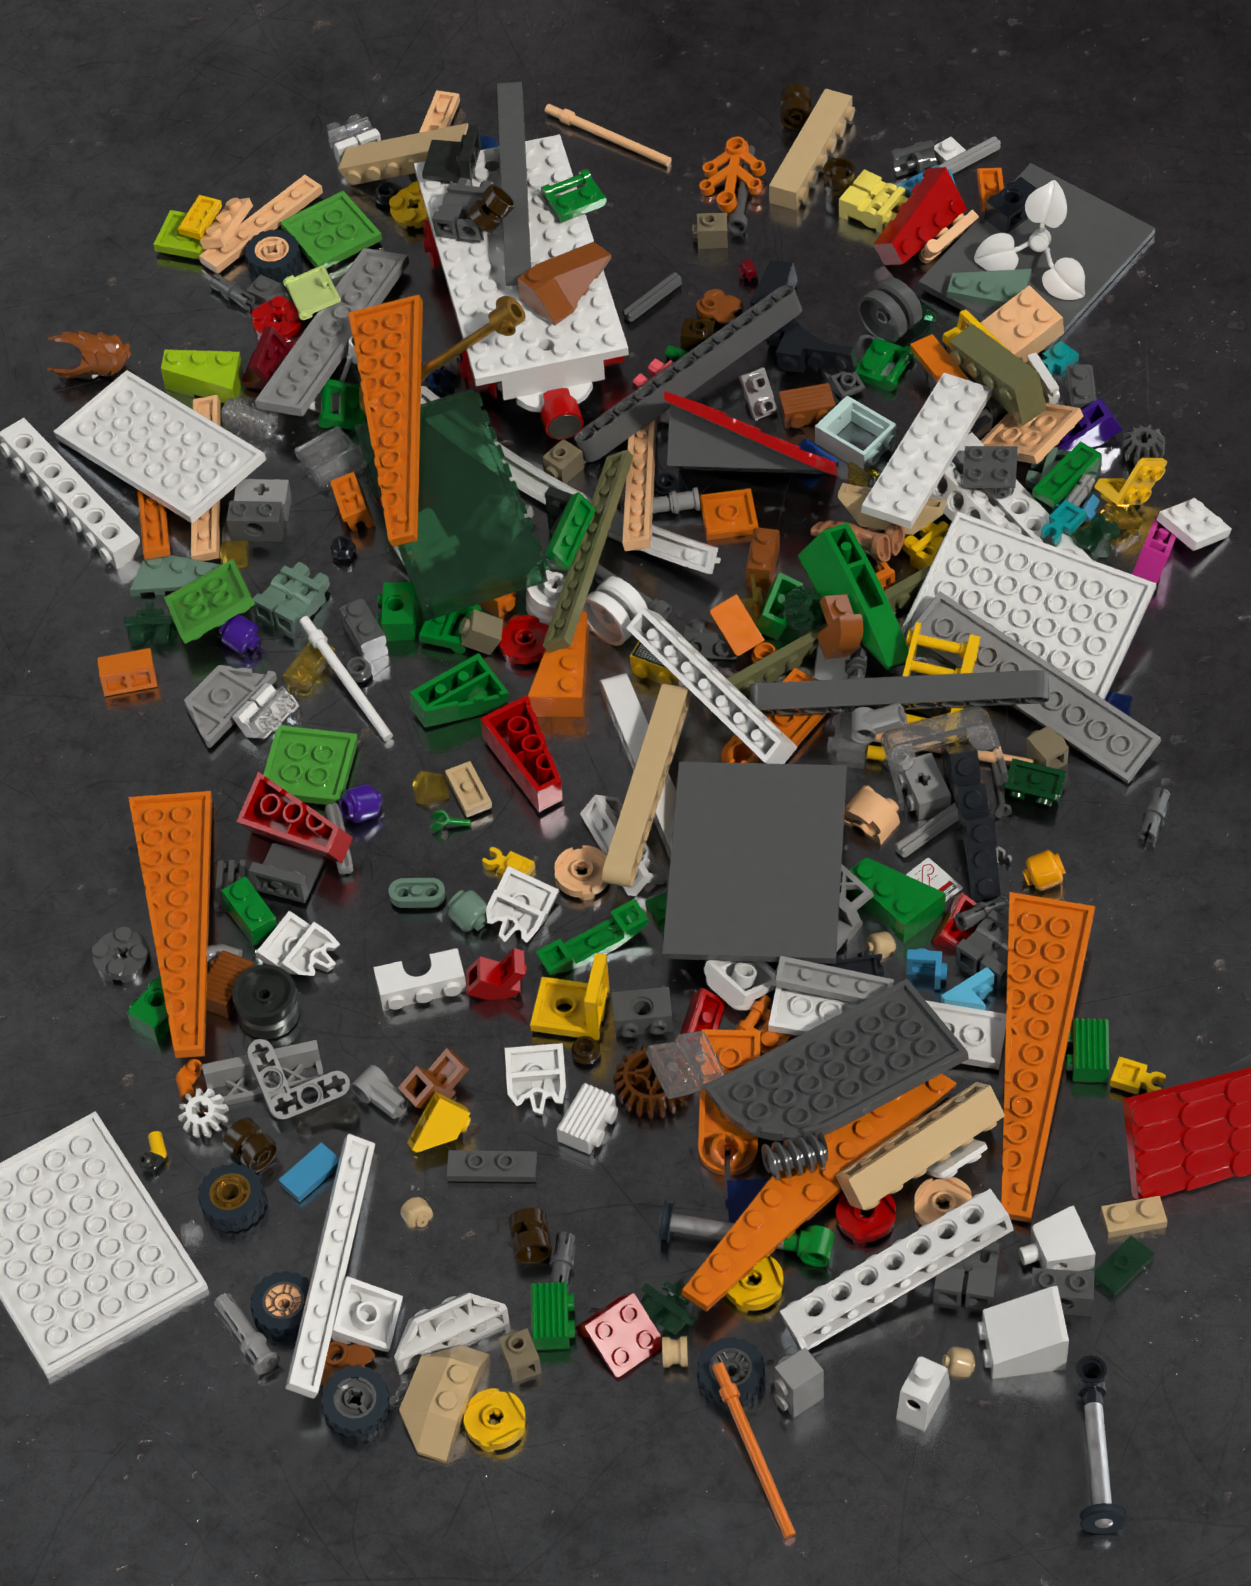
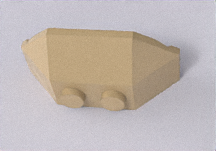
[838,483,947,536]
[399,1345,490,1464]

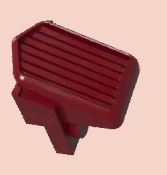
[242,326,296,390]

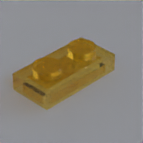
[283,641,336,692]

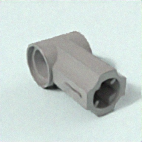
[851,703,907,744]
[350,1065,411,1119]

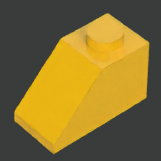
[407,1091,471,1152]

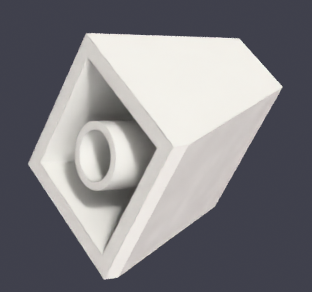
[977,1286,1069,1379]

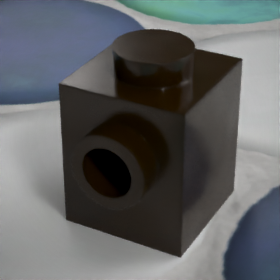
[680,318,716,352]

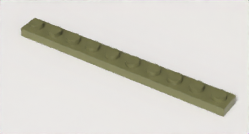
[543,449,634,652]
[727,566,930,696]

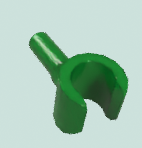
[430,810,471,831]

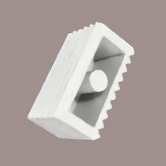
[556,1083,618,1154]

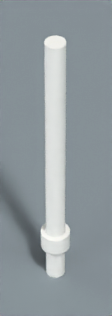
[299,616,393,741]

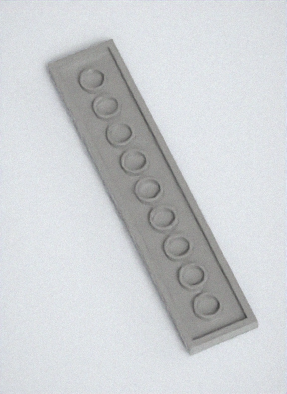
[255,248,410,416]
[907,591,1161,783]

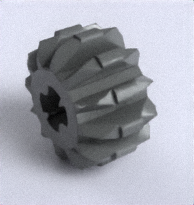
[1121,424,1165,466]

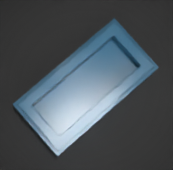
[278,1142,340,1202]

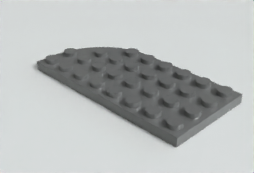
[705,979,969,1141]

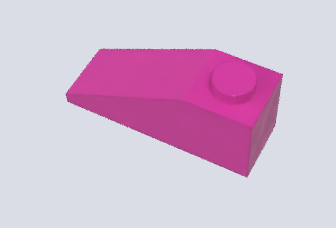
[1132,516,1176,584]

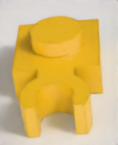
[482,847,535,879]
[1110,1056,1166,1095]

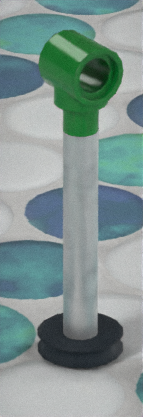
[658,1199,835,1267]

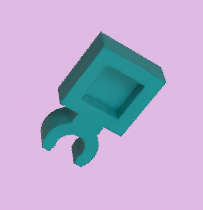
[1042,340,1079,375]
[1041,500,1087,545]

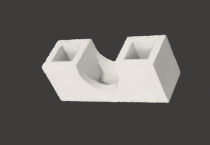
[373,948,466,1011]

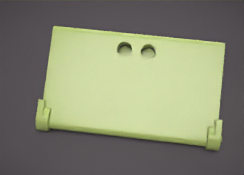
[283,265,341,320]

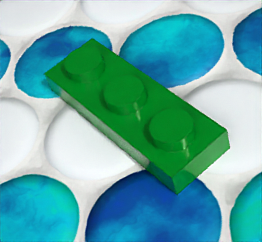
[1032,441,1102,508]
[545,492,596,571]

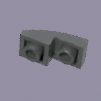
[817,367,865,399]

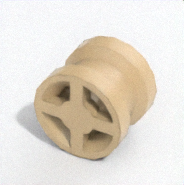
[662,1336,688,1368]

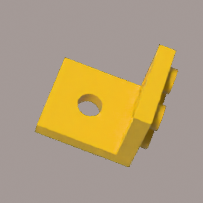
[530,953,610,1041]

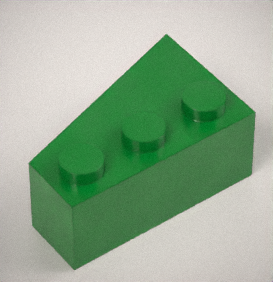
[410,653,509,728]
[846,857,946,944]

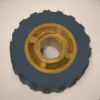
[198,1163,267,1232]

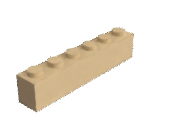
[769,89,855,211]
[338,123,468,185]
[835,1082,1005,1210]

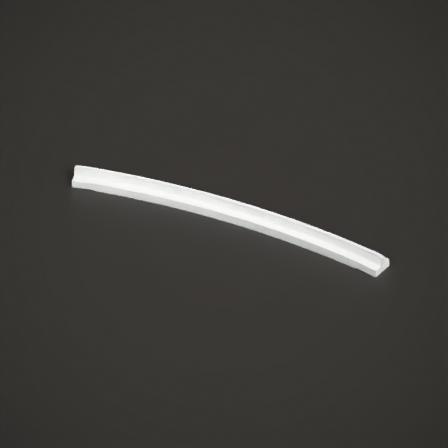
[420,386,721,574]

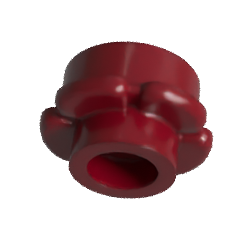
[738,258,758,282]

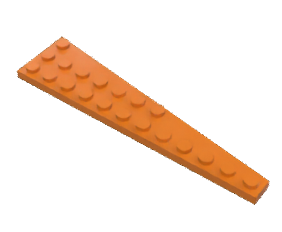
[348,295,423,547]
[128,791,212,1058]
[1001,892,1095,1223]
[681,1074,957,1312]

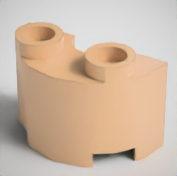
[844,785,900,845]

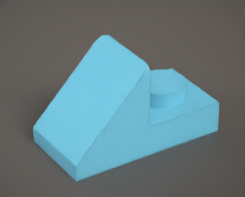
[941,967,994,1010]

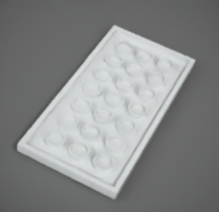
[53,370,266,523]

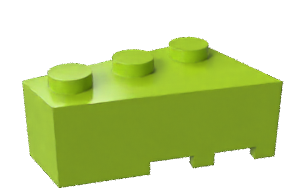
[161,350,244,410]

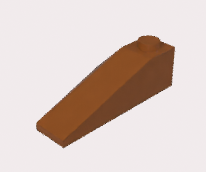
[517,242,612,326]

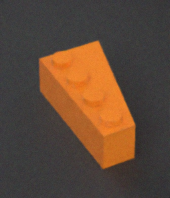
[528,611,589,717]

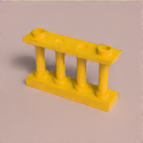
[890,622,981,744]

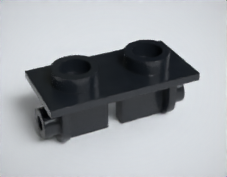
[824,951,884,976]

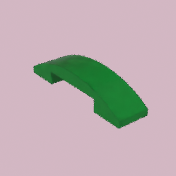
[535,899,649,975]

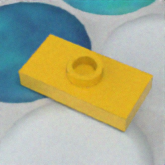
[178,195,222,240]

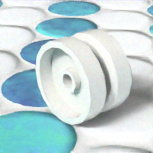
[526,560,569,626]
[582,576,648,646]

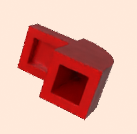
[466,948,527,1000]

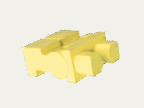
[839,170,909,233]

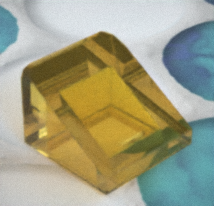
[220,540,249,568]
[413,771,449,804]

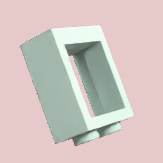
[815,396,897,472]

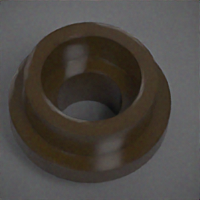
[571,1036,600,1064]

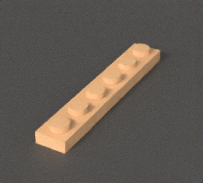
[199,175,323,273]

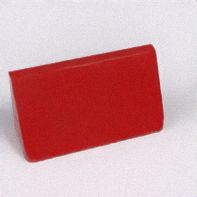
[931,892,976,952]
[678,988,726,1048]

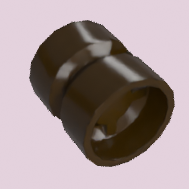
[780,83,812,130]
[823,158,855,205]
[467,184,516,233]
[223,1117,278,1173]
[508,1208,552,1264]

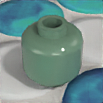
[447,890,488,932]

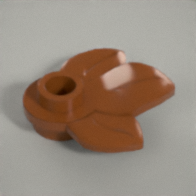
[695,289,743,324]
[321,1341,375,1387]

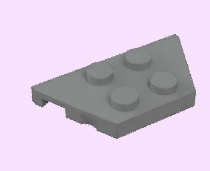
[184,665,277,748]

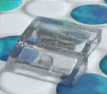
[294,426,368,489]
[646,1031,726,1099]

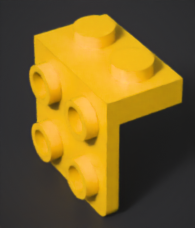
[1094,458,1167,505]

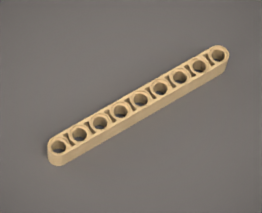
[602,684,691,888]

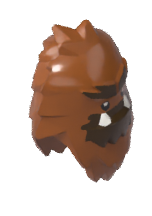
[47,331,131,380]

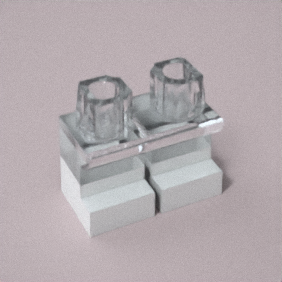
[327,114,381,165]
[232,683,299,738]

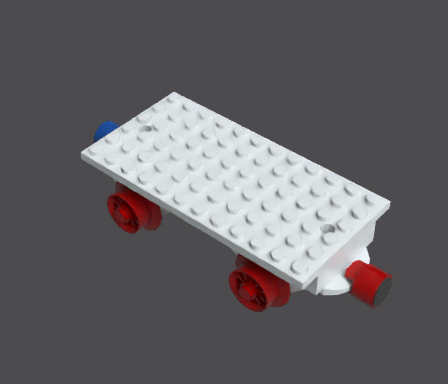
[414,134,629,440]

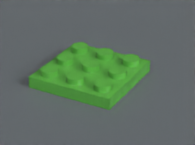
[280,191,382,268]
[164,559,255,644]
[263,725,358,805]

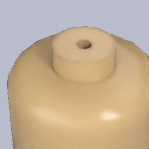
[865,931,896,959]
[400,1197,433,1228]
[942,1347,975,1377]

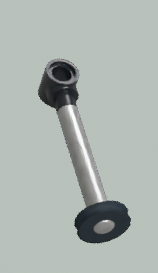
[1074,1355,1128,1534]

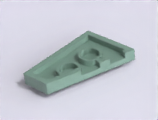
[947,269,1032,308]
[129,555,221,597]

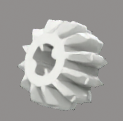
[178,1088,229,1138]

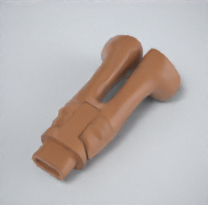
[811,520,905,562]

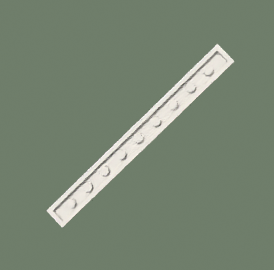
[285,1133,375,1399]

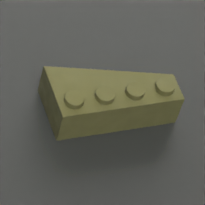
[949,324,1047,426]

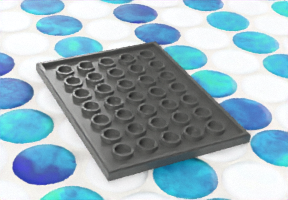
[918,163,1155,354]
[662,762,847,964]

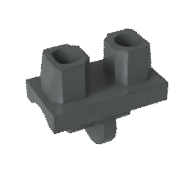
[891,140,937,177]

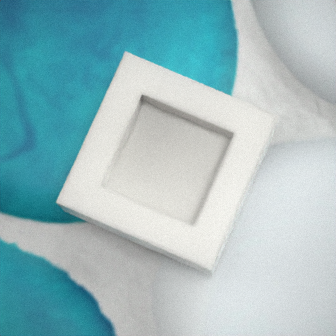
[934,137,966,163]

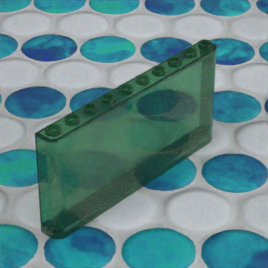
[354,388,550,621]

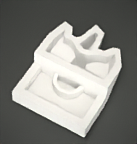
[486,866,559,943]
[256,911,340,976]
[505,1043,566,1116]

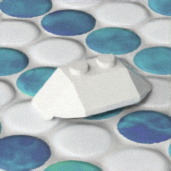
[394,1293,509,1375]

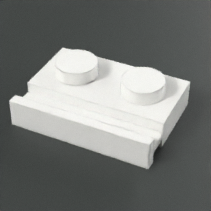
[1026,352,1060,405]

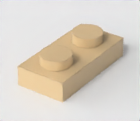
[445,761,492,817]
[1100,1196,1168,1238]

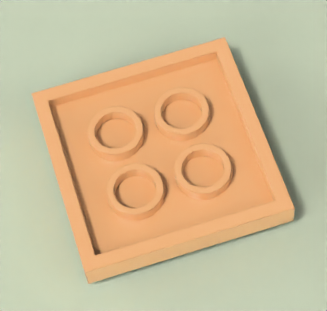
[981,403,1083,464]

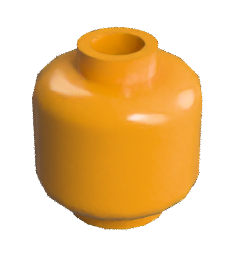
[1022,850,1066,891]

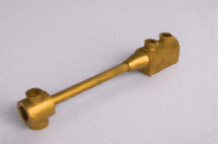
[359,296,526,415]

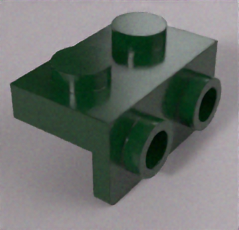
[1003,758,1067,807]

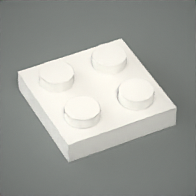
[1156,498,1232,551]

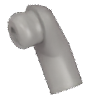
[207,944,243,966]

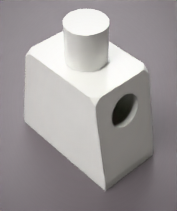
[1018,1206,1096,1271]
[896,1356,950,1432]

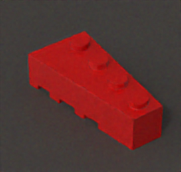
[873,167,967,265]
[481,695,563,812]
[236,771,353,863]

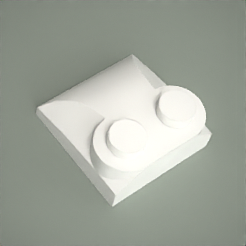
[704,960,776,1011]
[331,1276,403,1352]

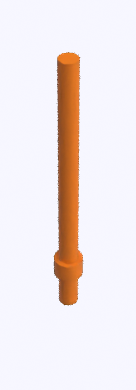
[712,1362,796,1539]

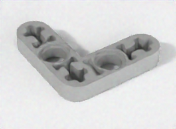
[246,1039,350,1120]

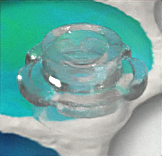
[180,1219,203,1248]

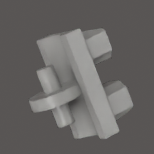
[739,367,778,420]

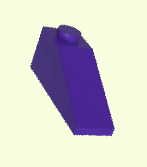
[1054,398,1123,451]

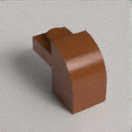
[817,594,863,659]
[398,1048,470,1110]

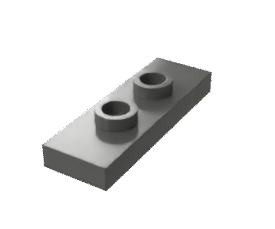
[447,1150,538,1182]

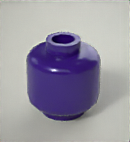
[219,614,260,654]
[339,784,382,823]

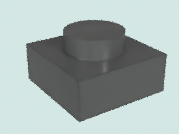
[246,274,282,304]

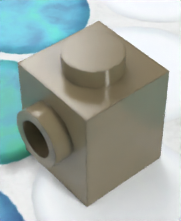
[692,213,728,249]
[542,439,584,484]
[459,609,503,655]
[1025,726,1069,769]
[498,1328,542,1383]

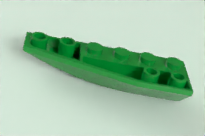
[798,522,909,670]

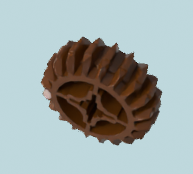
[613,1043,692,1119]

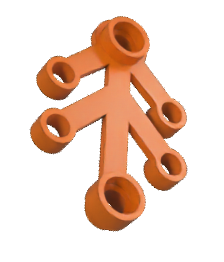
[699,137,766,213]

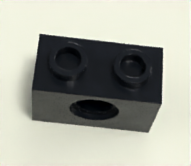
[984,177,1037,234]

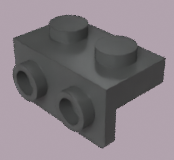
[684,618,737,659]

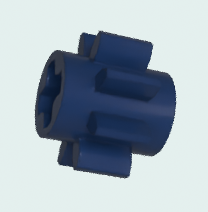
[425,366,458,399]

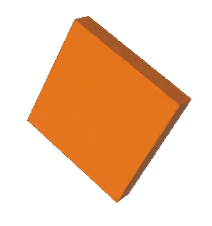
[699,488,759,541]

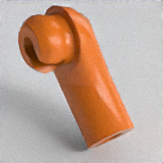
[176,1059,203,1102]

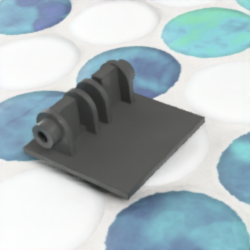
[962,446,1018,499]
[813,641,869,681]

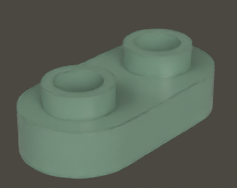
[388,878,446,908]

